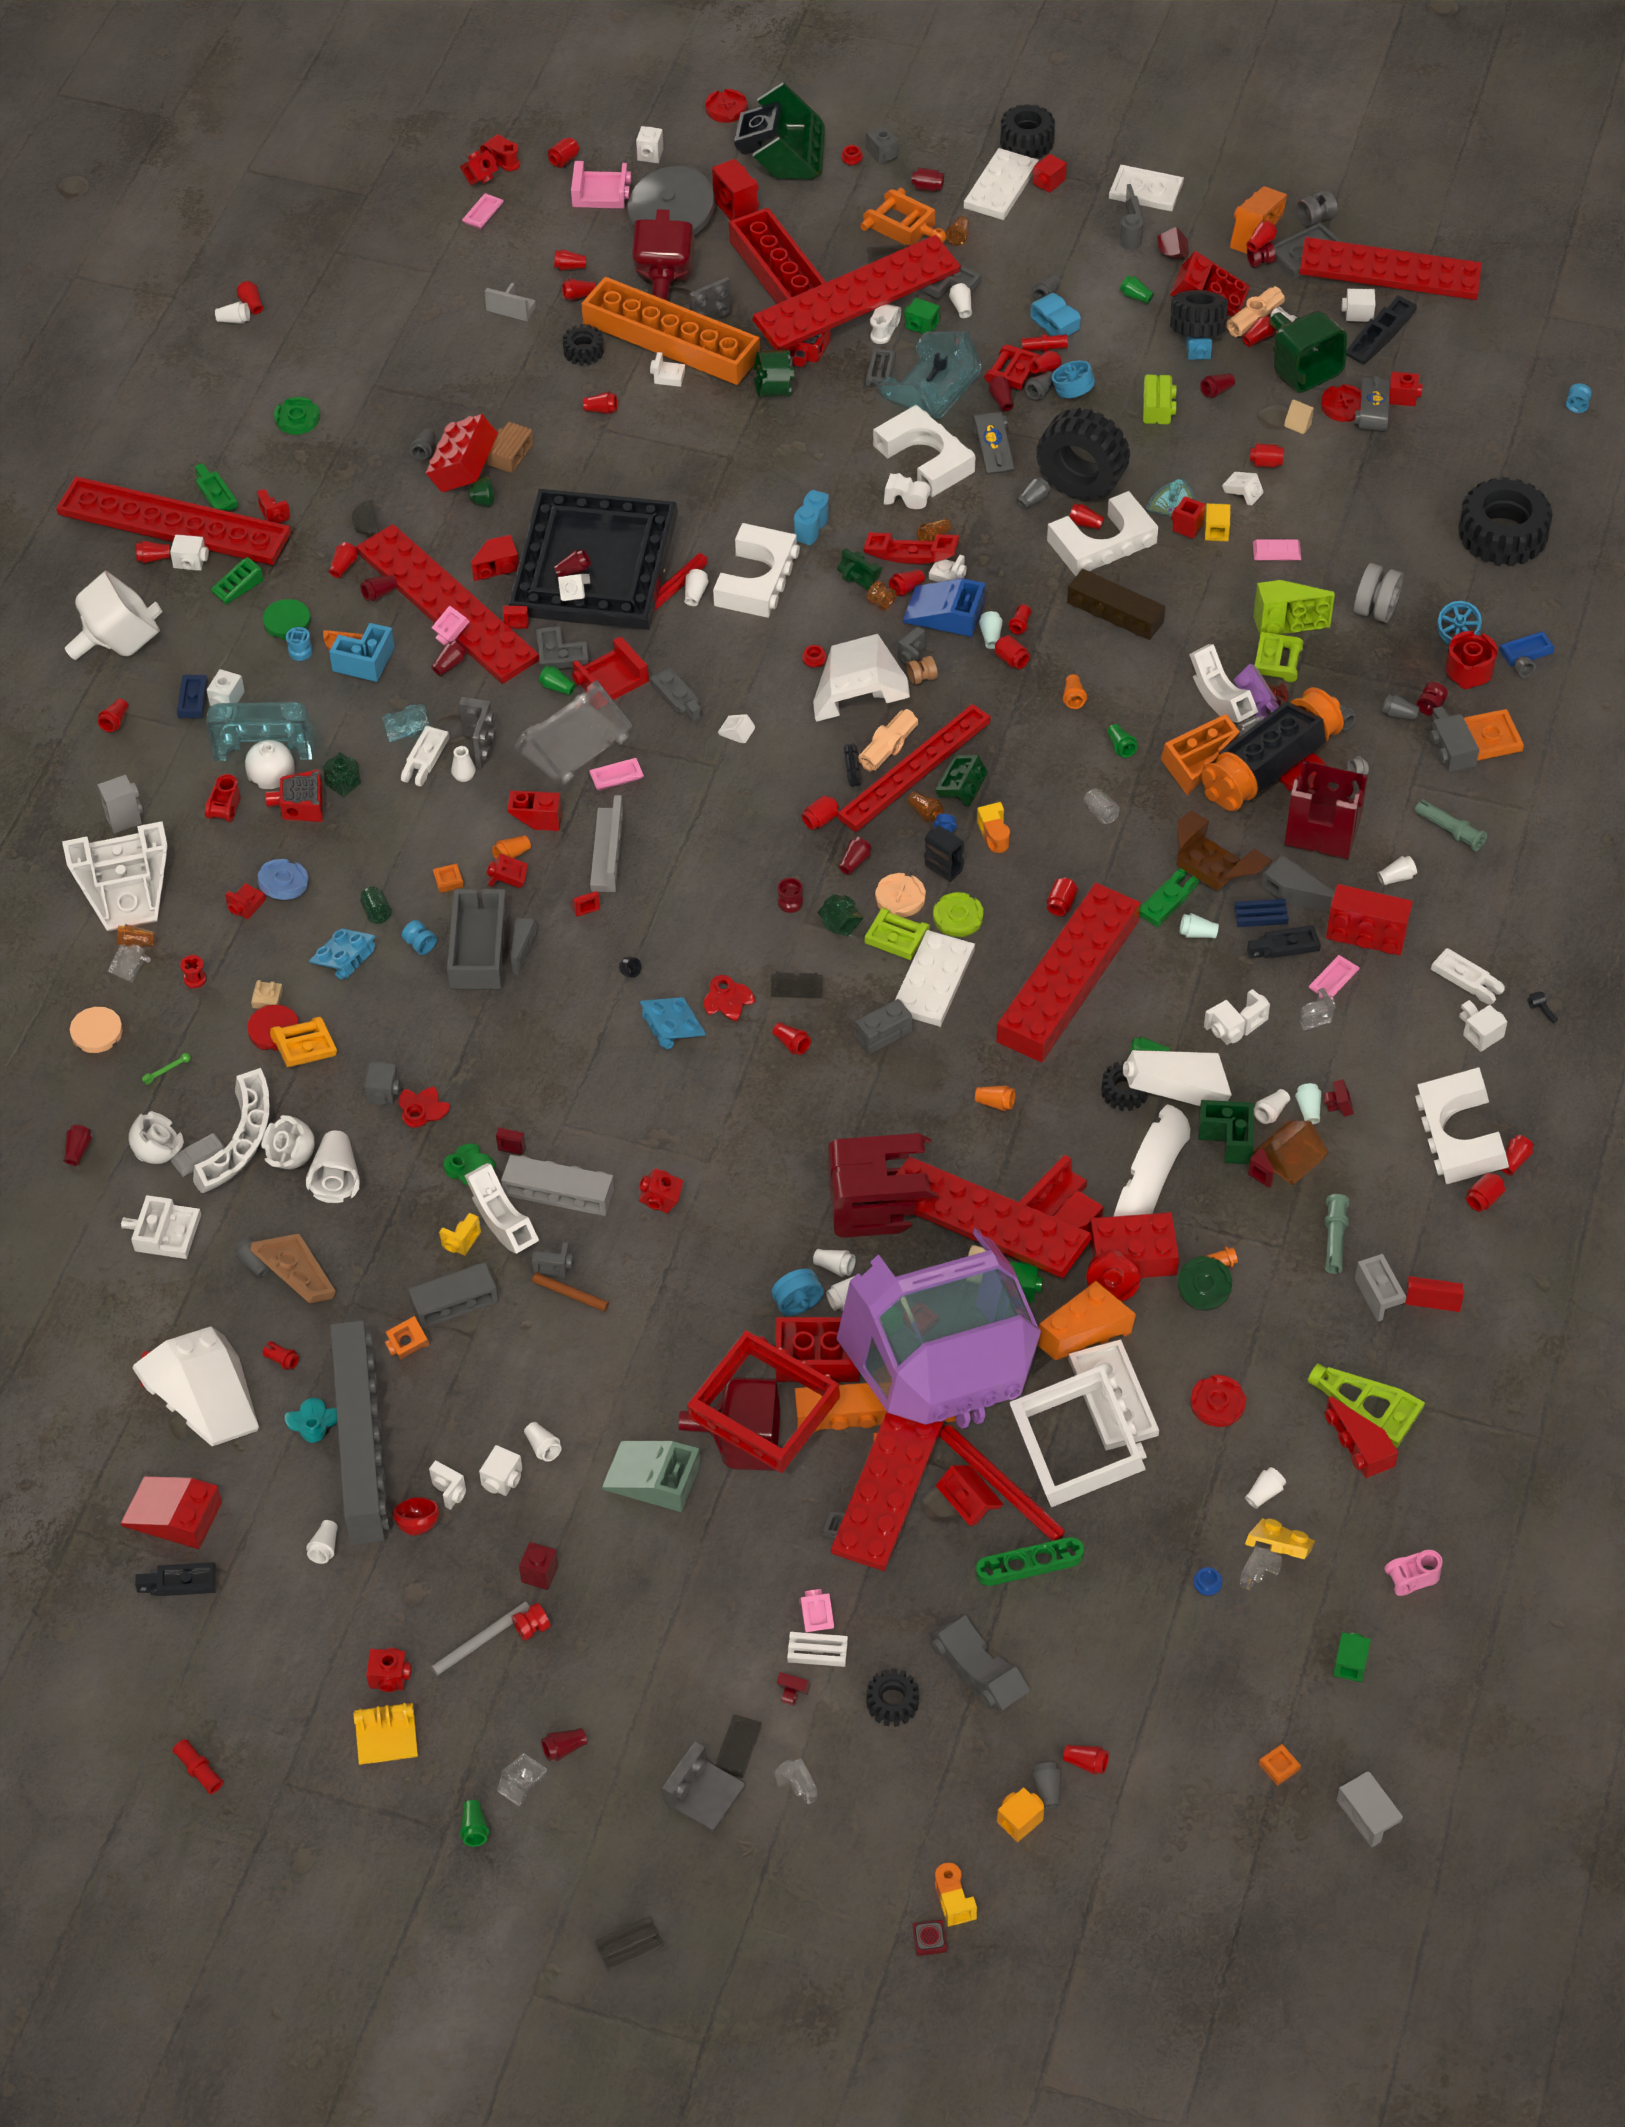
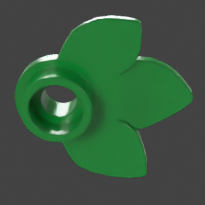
[443,1144,496,1186]

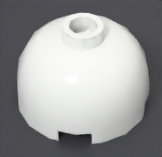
[245,740,295,789]
[128,1111,184,1164]
[261,1115,315,1170]

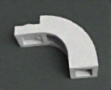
[1189,644,1258,723]
[465,1163,539,1254]

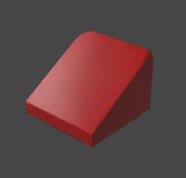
[571,891,600,917]

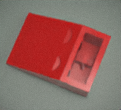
[1170,251,1250,317]

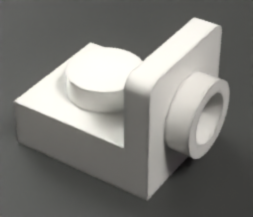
[650,352,685,387]
[1222,472,1263,505]
[929,555,967,582]
[558,574,590,601]
[1240,989,1270,1036]
[429,1460,466,1510]

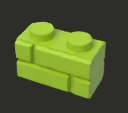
[1143,375,1176,424]

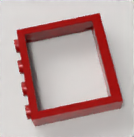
[687,1330,840,1473]

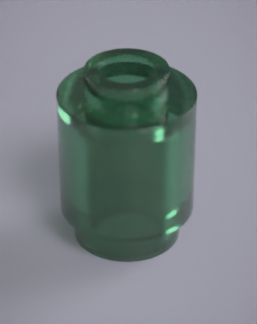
[360,887,392,924]

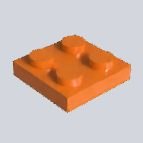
[1464,709,1524,761]

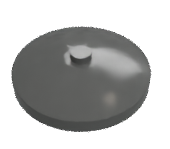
[628,166,715,235]

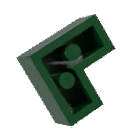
[1198,1100,1254,1164]

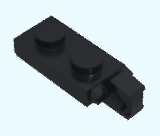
[1247,925,1321,958]
[135,1562,216,1596]

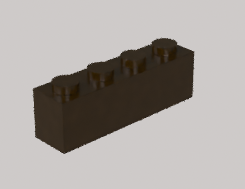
[1067,569,1165,640]

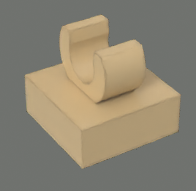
[251,980,283,1009]

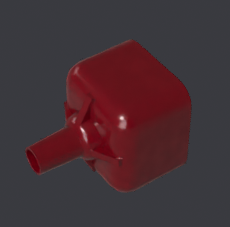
[632,209,695,301]
[679,1377,780,1471]

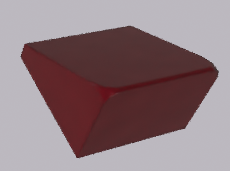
[1248,1148,1274,1188]

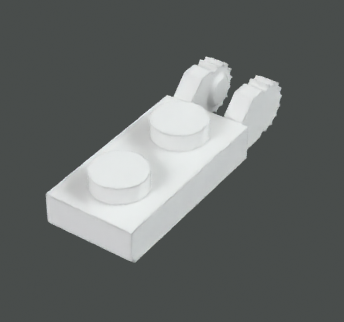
[401,726,450,786]
[1431,948,1505,1005]

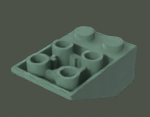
[602,1441,700,1512]

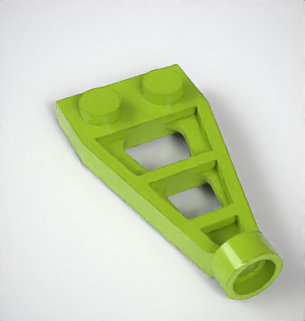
[1307,1363,1425,1448]

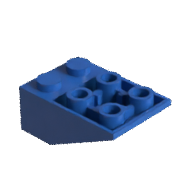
[903,578,985,637]

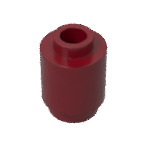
[911,167,944,192]

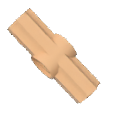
[1226,286,1285,338]
[858,709,918,772]

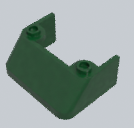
[753,82,825,180]

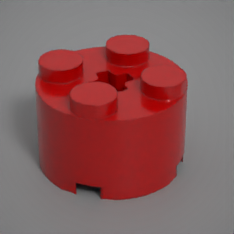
[1445,631,1497,689]

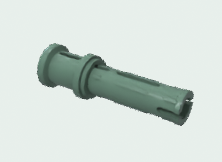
[1415,799,1487,852]
[1324,1194,1350,1274]

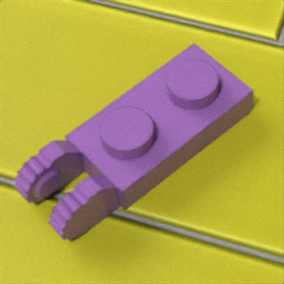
[1234,664,1279,721]

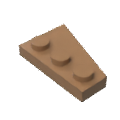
[249,1234,336,1303]

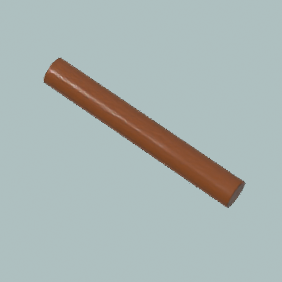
[532,1272,609,1312]

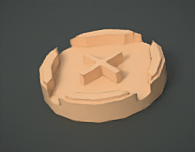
[875,873,926,917]
[70,1007,123,1053]

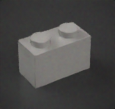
[98,775,143,834]

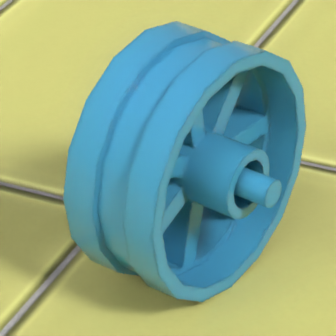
[1051,360,1095,398]
[1437,601,1482,645]
[771,1268,824,1316]

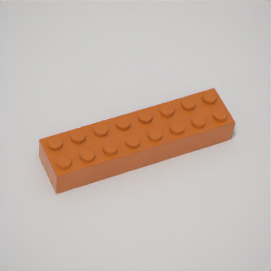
[581,277,760,385]

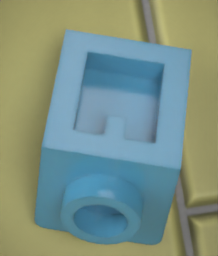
[1186,336,1212,360]

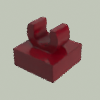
[1323,1079,1354,1117]
[777,1672,811,1706]

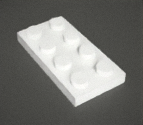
[964,148,1038,220]
[895,930,975,1027]
[1068,1339,1159,1451]

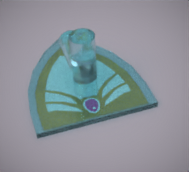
[1145,478,1195,517]

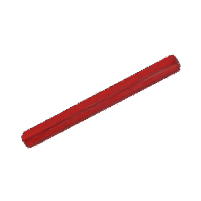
[940,1424,1065,1541]

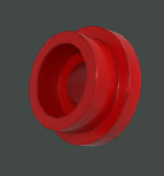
[841,145,863,165]
[802,645,826,667]

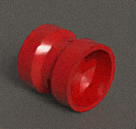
[511,1602,550,1642]

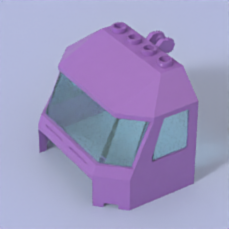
[837,1228,1041,1429]

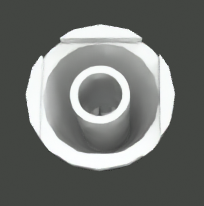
[306,1130,360,1203]

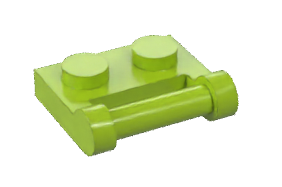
[1255,632,1304,682]
[865,908,930,960]

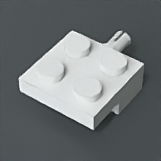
[121,1195,201,1259]

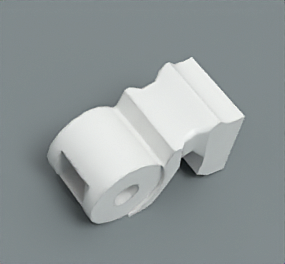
[884,473,931,509]

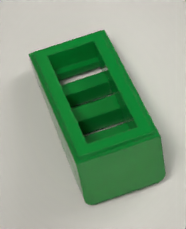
[211,557,263,605]

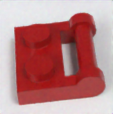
[984,345,1040,390]

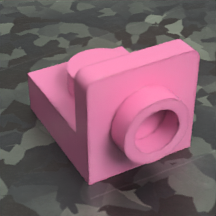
[431,606,469,646]
[799,1589,834,1633]

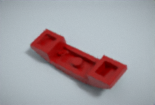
[863,532,960,564]

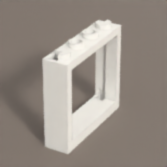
[1009,1365,1147,1507]

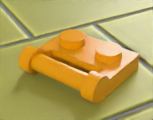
[270,1016,337,1067]

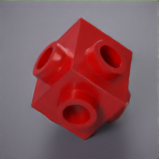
[459,150,498,186]
[638,1168,684,1213]
[366,1647,412,1692]

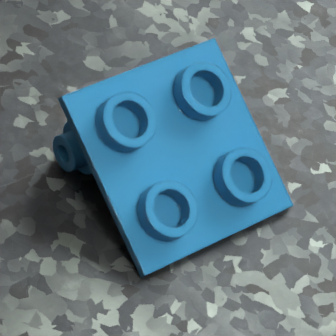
[309,928,375,980]
[640,997,706,1049]

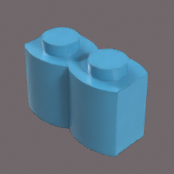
[1030,293,1081,336]
[794,490,829,545]

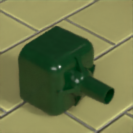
[1269,311,1347,393]

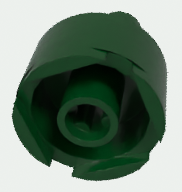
[754,350,794,397]

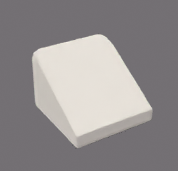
[718,714,755,743]

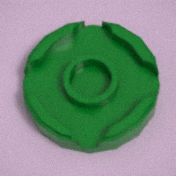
[274,397,320,435]
[262,599,311,640]

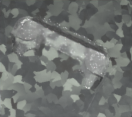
[514,680,633,784]

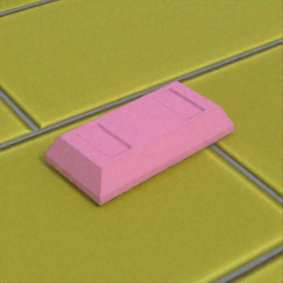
[462,193,504,230]
[1253,540,1301,560]
[589,758,644,791]
[1309,955,1360,1001]

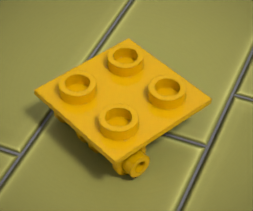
[353,1703,418,1765]

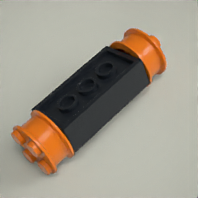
[1201,687,1344,811]

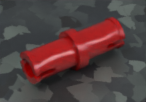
[1022,334,1068,352]
[172,1739,224,1794]

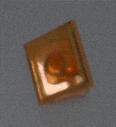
[1253,1121,1328,1186]

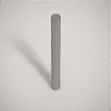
[431,1601,529,1676]

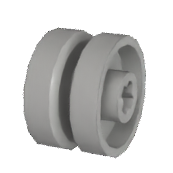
[1354,563,1404,623]

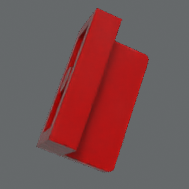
[1405,1276,1464,1312]
[936,1465,1004,1526]

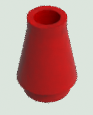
[1246,221,1277,252]
[554,249,586,271]
[562,279,596,301]
[237,281,264,315]
[1242,316,1275,347]
[1029,350,1061,374]
[583,391,618,414]
[1069,503,1105,530]
[135,540,170,564]
[328,542,358,578]
[889,569,925,596]
[98,698,129,732]
[772,1022,811,1055]
[1501,1135,1534,1176]
[1063,1744,1109,1775]

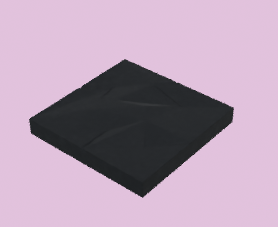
[508,489,678,630]

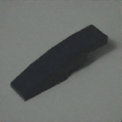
[1346,295,1417,364]

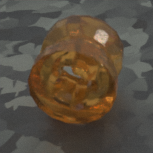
[867,581,896,611]

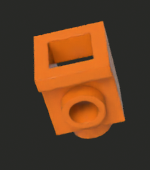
[385,1316,430,1360]

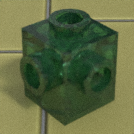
[323,752,361,797]
[817,894,864,937]

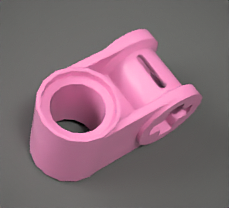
[1384,1550,1443,1596]

